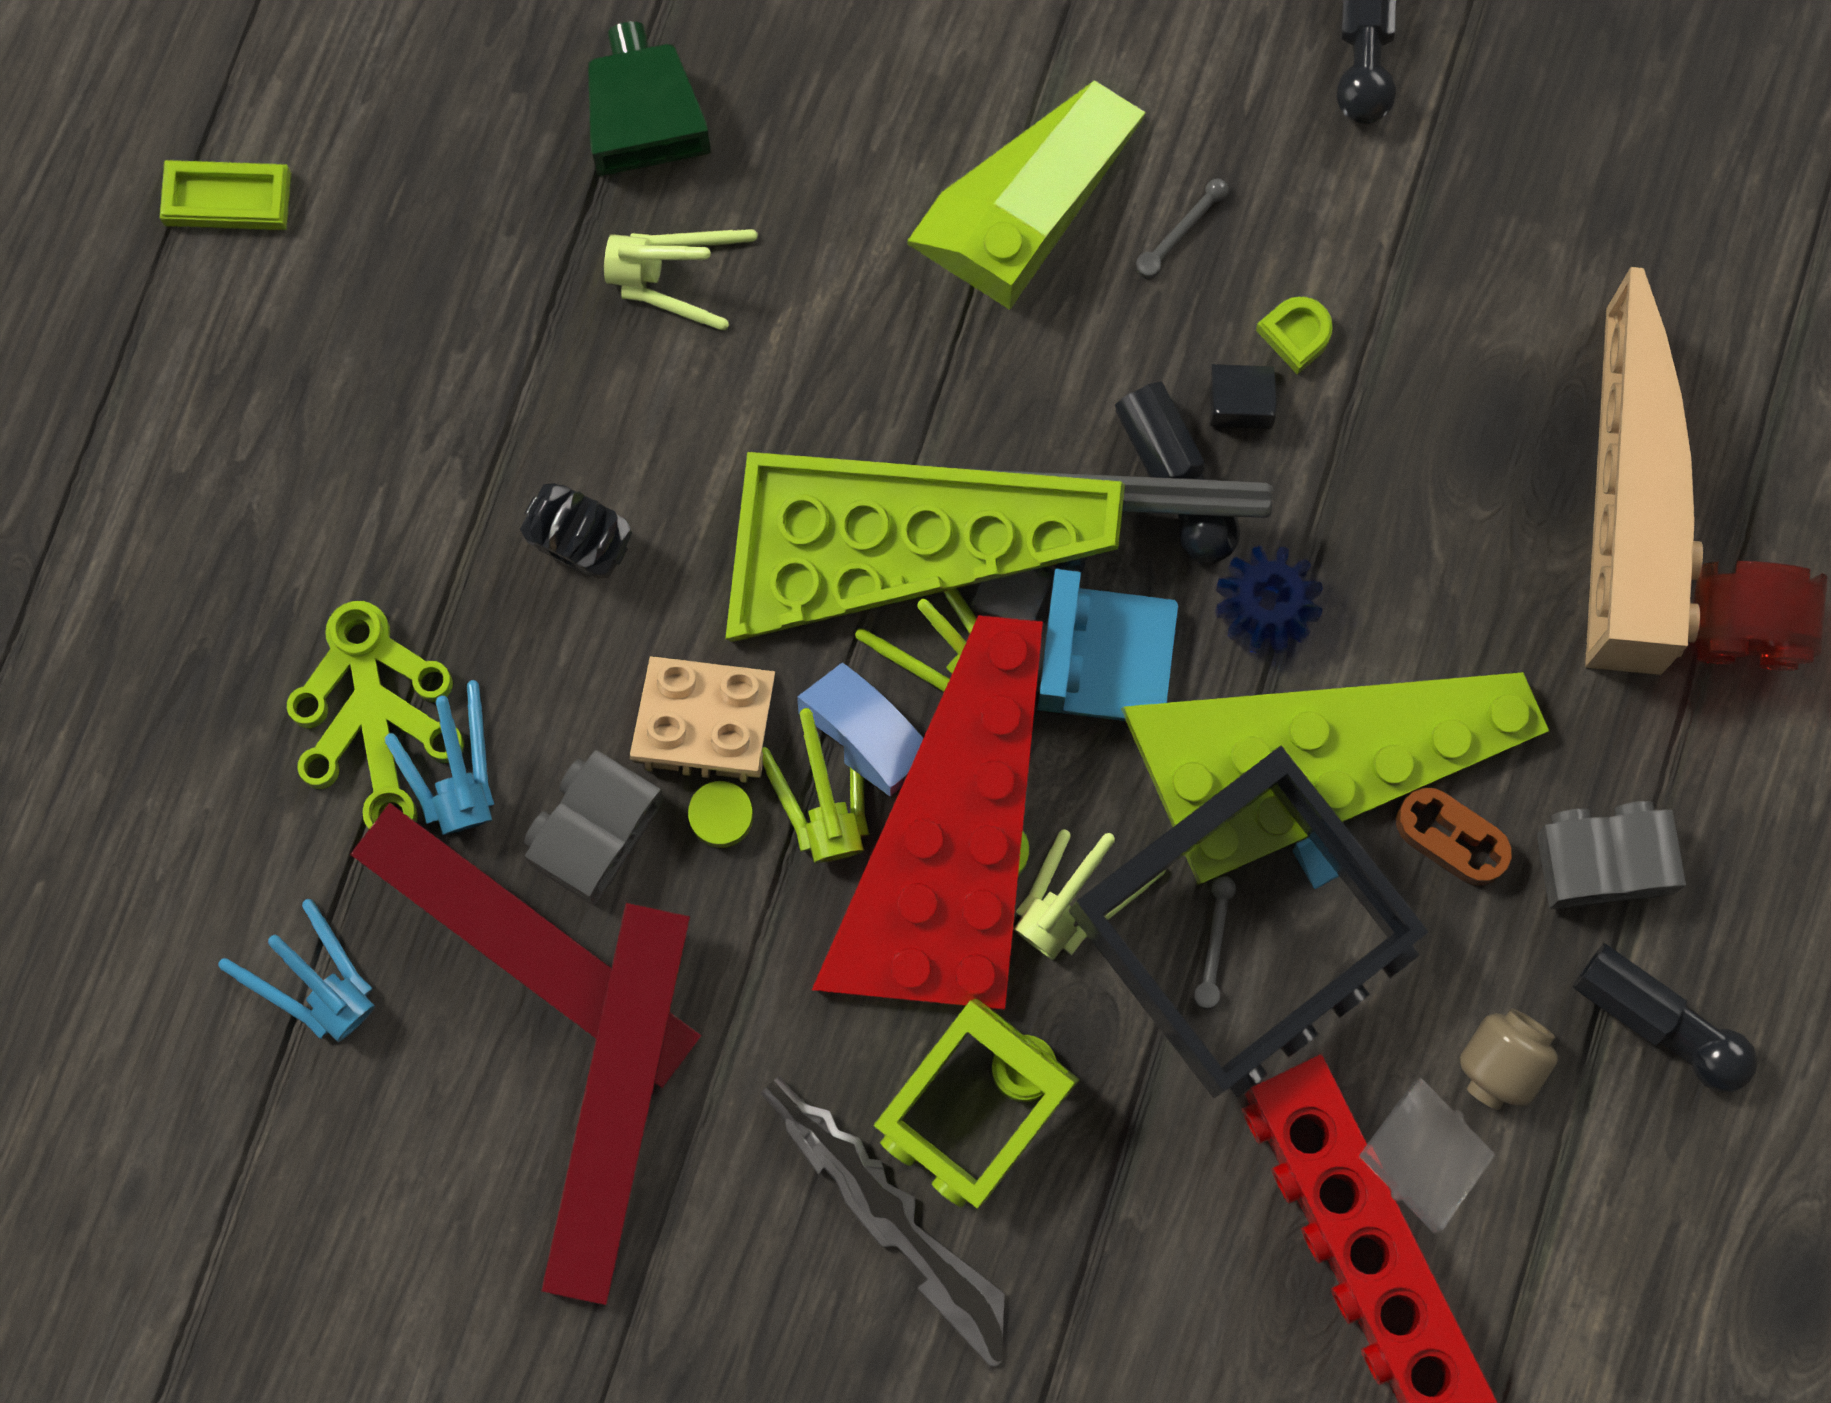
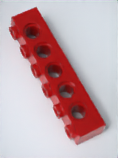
[1242,1054,1497,1403]

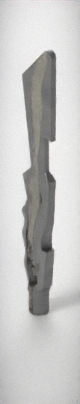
[760,1076,1004,1366]

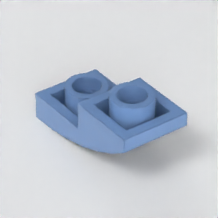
[798,662,923,796]

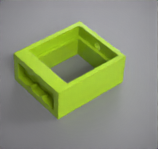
[873,998,1080,1208]

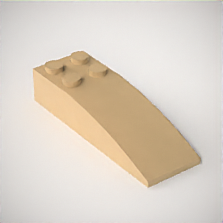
[1585,267,1703,675]

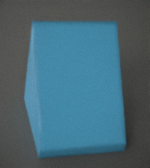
[1293,837,1339,889]

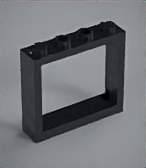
[1069,745,1429,1098]

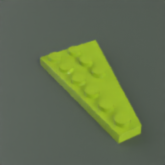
[725,452,1125,642]
[1121,672,1549,884]

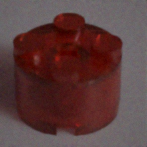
[1690,561,1828,671]

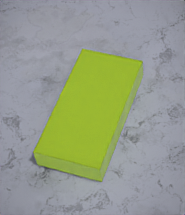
[160,160,291,230]

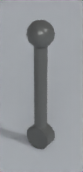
[1136,178,1230,279]
[1194,876,1237,1009]

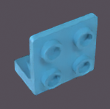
[1037,569,1178,721]

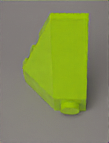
[907,80,1146,310]

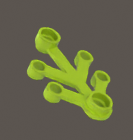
[286,601,464,829]

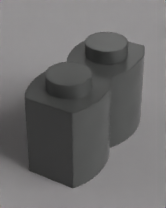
[524,750,664,905]
[1537,801,1686,909]

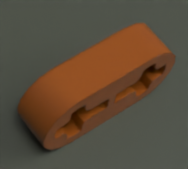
[1396,788,1511,886]

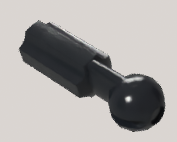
[1337,0,1396,124]
[1115,381,1240,563]
[1572,943,1757,1093]

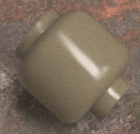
[1459,1009,1558,1110]

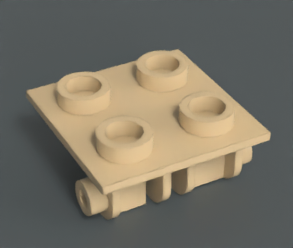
[630,656,775,783]

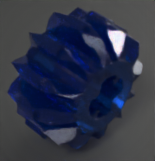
[1215,546,1323,654]

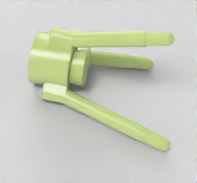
[604,230,758,330]
[1013,829,1166,960]

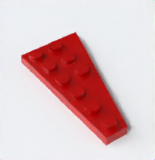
[812,615,1043,1009]

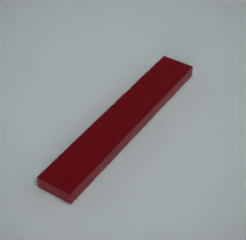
[350,803,701,1088]
[541,903,690,1305]

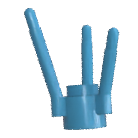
[385,680,494,835]
[218,899,375,1042]

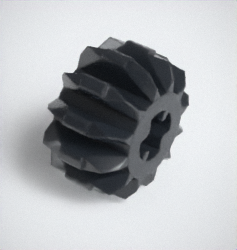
[520,483,632,579]

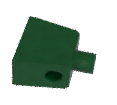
[588,21,711,176]

